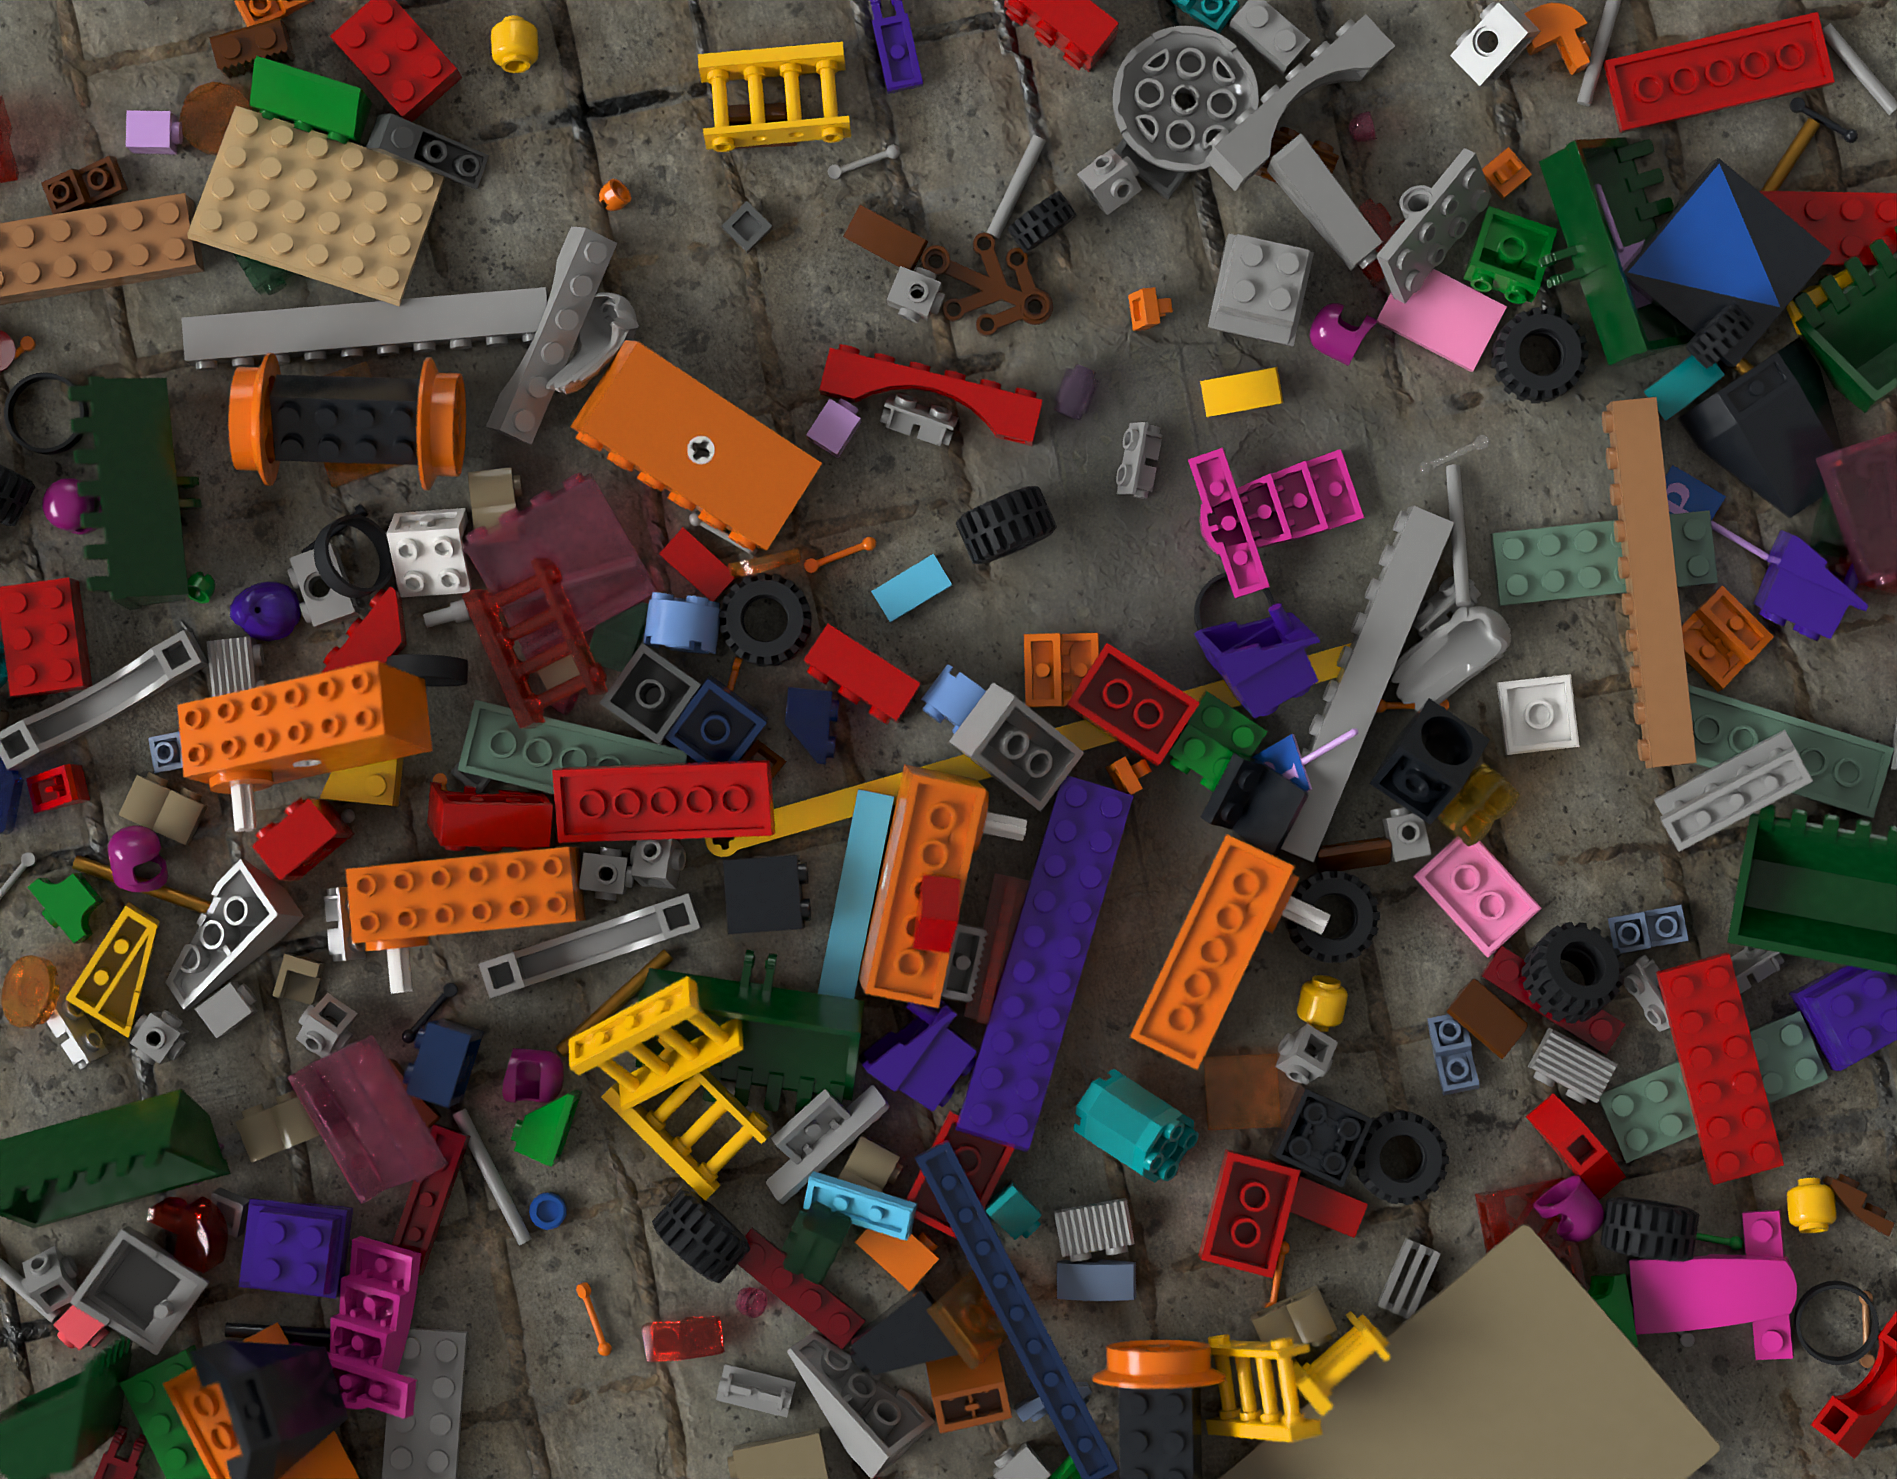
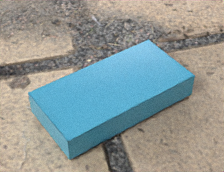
[871,554,952,623]

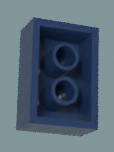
[403,1018,485,1107]

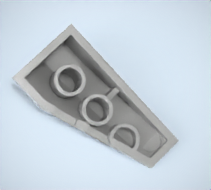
[165,859,304,1010]
[787,1331,935,1479]

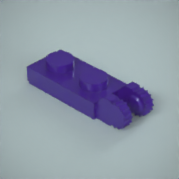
[870,0,923,94]

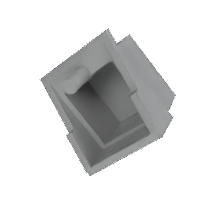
[1207,233,1314,347]
[69,1226,209,1356]

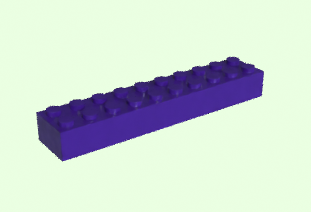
[955,775,1133,1152]

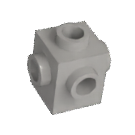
[1077,149,1142,215]
[887,266,945,323]
[630,839,686,889]
[579,847,634,901]
[296,993,358,1060]
[130,1010,189,1065]
[1275,1024,1338,1085]
[22,1246,79,1314]

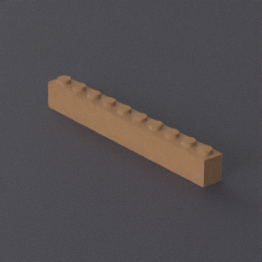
[1602,397,1697,768]

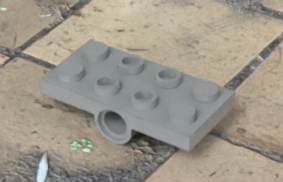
[1376,148,1492,303]

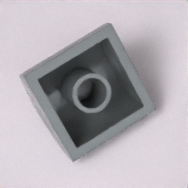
[600,643,702,746]

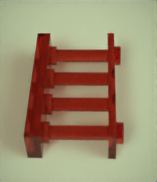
[461,558,608,729]

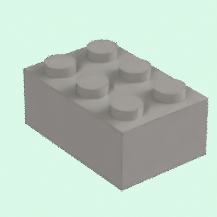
[949,683,1084,812]

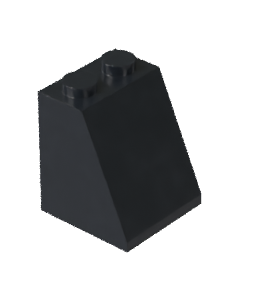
[850,1282,967,1375]

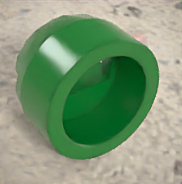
[187,572,216,604]

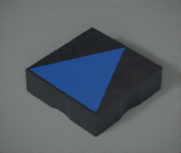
[1623,158,1832,367]

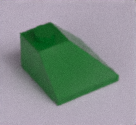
[511,1090,582,1167]

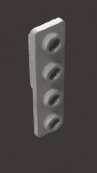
[766,1085,890,1204]

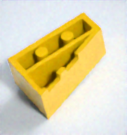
[319,757,404,807]
[65,902,160,1038]

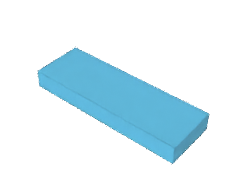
[803,1171,917,1241]

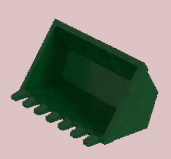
[1538,137,1693,367]
[1793,226,1897,413]
[68,376,202,610]
[1727,804,1897,975]
[635,949,865,1115]
[0,1089,231,1228]
[0,1334,133,1479]

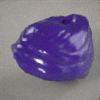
[230,581,301,641]

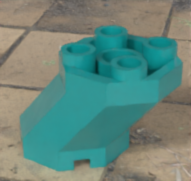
[1074,1069,1199,1183]

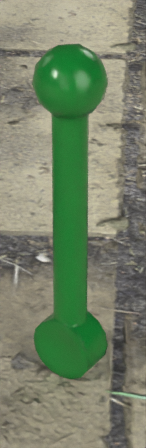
[1696,1233,1743,1251]

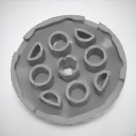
[1112,26,1259,172]

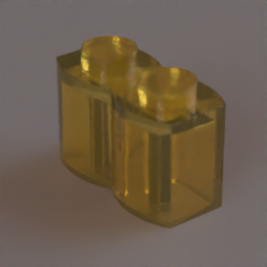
[1436,764,1520,847]

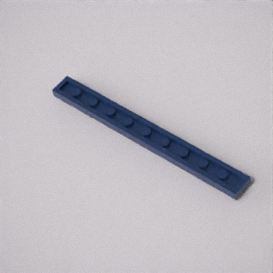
[915,1140,1119,1479]

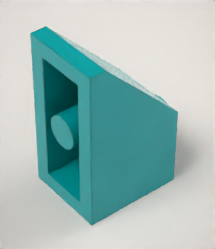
[985,1180,1042,1240]

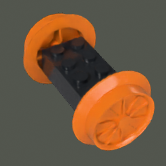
[229,353,466,491]
[1092,1340,1226,1479]

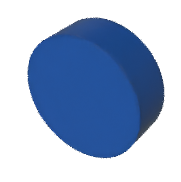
[529,1192,567,1230]

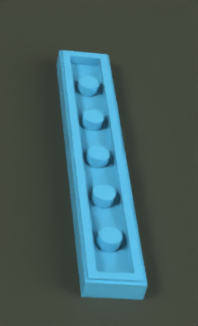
[817,789,894,999]

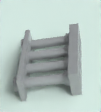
[1654,730,1813,852]

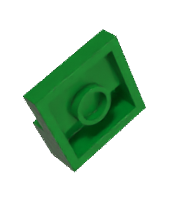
[1463,206,1557,304]
[1168,691,1268,792]

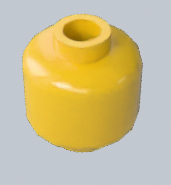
[491,15,539,73]
[1297,975,1348,1032]
[1787,1178,1837,1233]

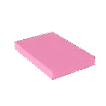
[1377,269,1507,372]
[1412,827,1542,958]

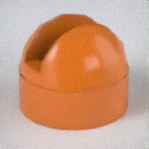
[599,179,631,211]

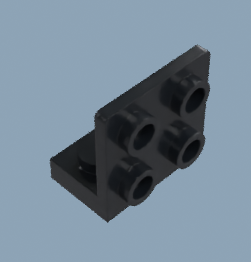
[1201,753,1309,857]

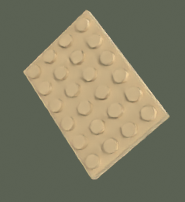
[188,106,445,306]

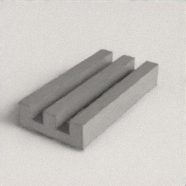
[1377,1238,1441,1319]

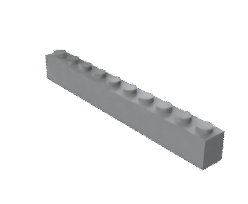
[181,287,550,371]
[1281,506,1454,862]

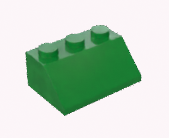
[249,56,372,144]

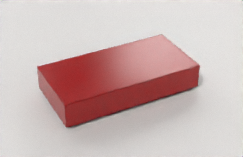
[659,527,737,602]
[1290,1176,1368,1238]

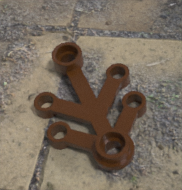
[921,233,1053,337]

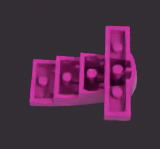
[1188,448,1365,599]
[1629,1210,1797,1360]
[291,1236,421,1419]

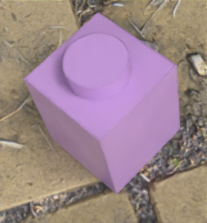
[126,110,183,154]
[806,398,861,458]

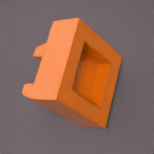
[1482,147,1532,200]
[1128,287,1173,331]
[1105,756,1151,795]

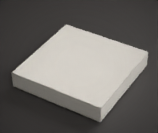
[1497,674,1580,755]

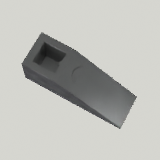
[366,113,489,189]

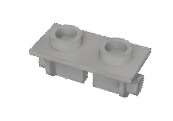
[880,393,959,447]
[1116,422,1163,499]
[1412,576,1481,639]
[323,887,366,962]
[1731,946,1784,994]
[1620,954,1670,1032]
[42,992,109,1070]
[716,1364,796,1418]

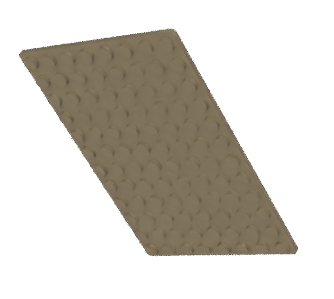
[1217,1224,1720,1479]

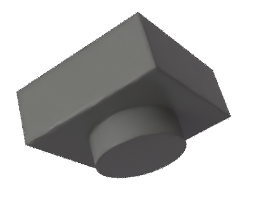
[721,201,773,254]
[206,1187,249,1237]

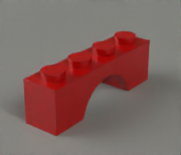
[1811,1311,1897,1459]

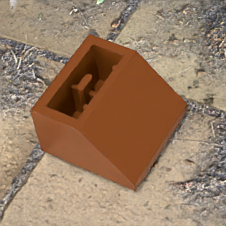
[926,1340,1012,1434]

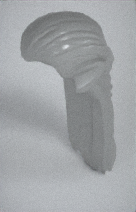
[545,292,639,394]
[1391,606,1512,711]

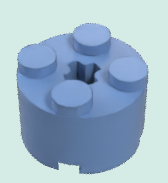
[643,592,721,654]
[921,664,986,734]

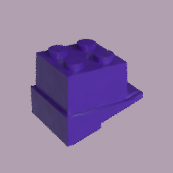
[1753,530,1869,641]
[1193,603,1320,718]
[1789,965,1897,1071]
[858,999,977,1112]
[238,1198,353,1299]

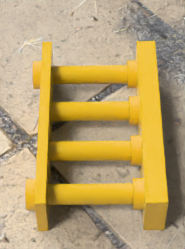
[698,42,851,152]
[569,976,744,1111]
[601,1037,771,1201]
[1292,1311,1391,1416]
[1206,1334,1322,1442]

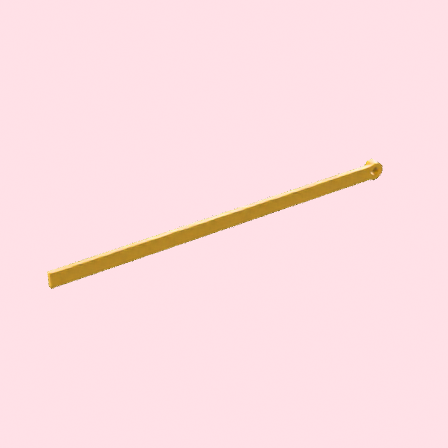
[705,643,1351,857]

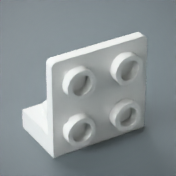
[386,508,472,597]

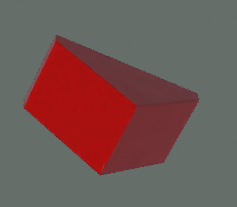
[26,764,90,814]
[912,874,960,953]

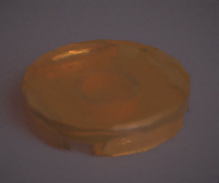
[179,82,252,155]
[728,547,802,577]
[1,955,60,1029]

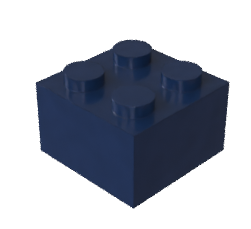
[665,674,768,763]

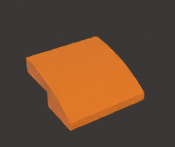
[1682,585,1774,692]
[1024,633,1100,707]

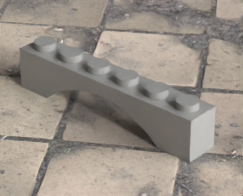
[1205,14,1395,191]
[486,226,617,445]
[0,630,209,771]
[478,893,703,999]

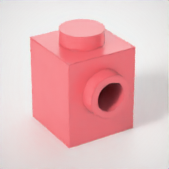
[54,1305,110,1351]

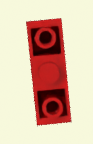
[322,586,407,673]
[1525,1093,1626,1200]

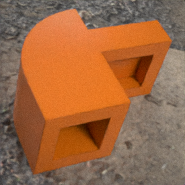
[1524,3,1591,76]

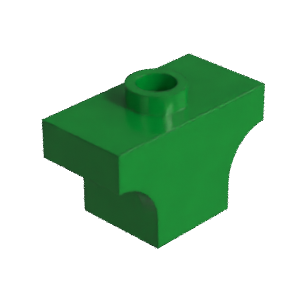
[27,873,104,944]
[1588,1273,1638,1347]

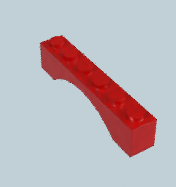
[819,344,1043,446]

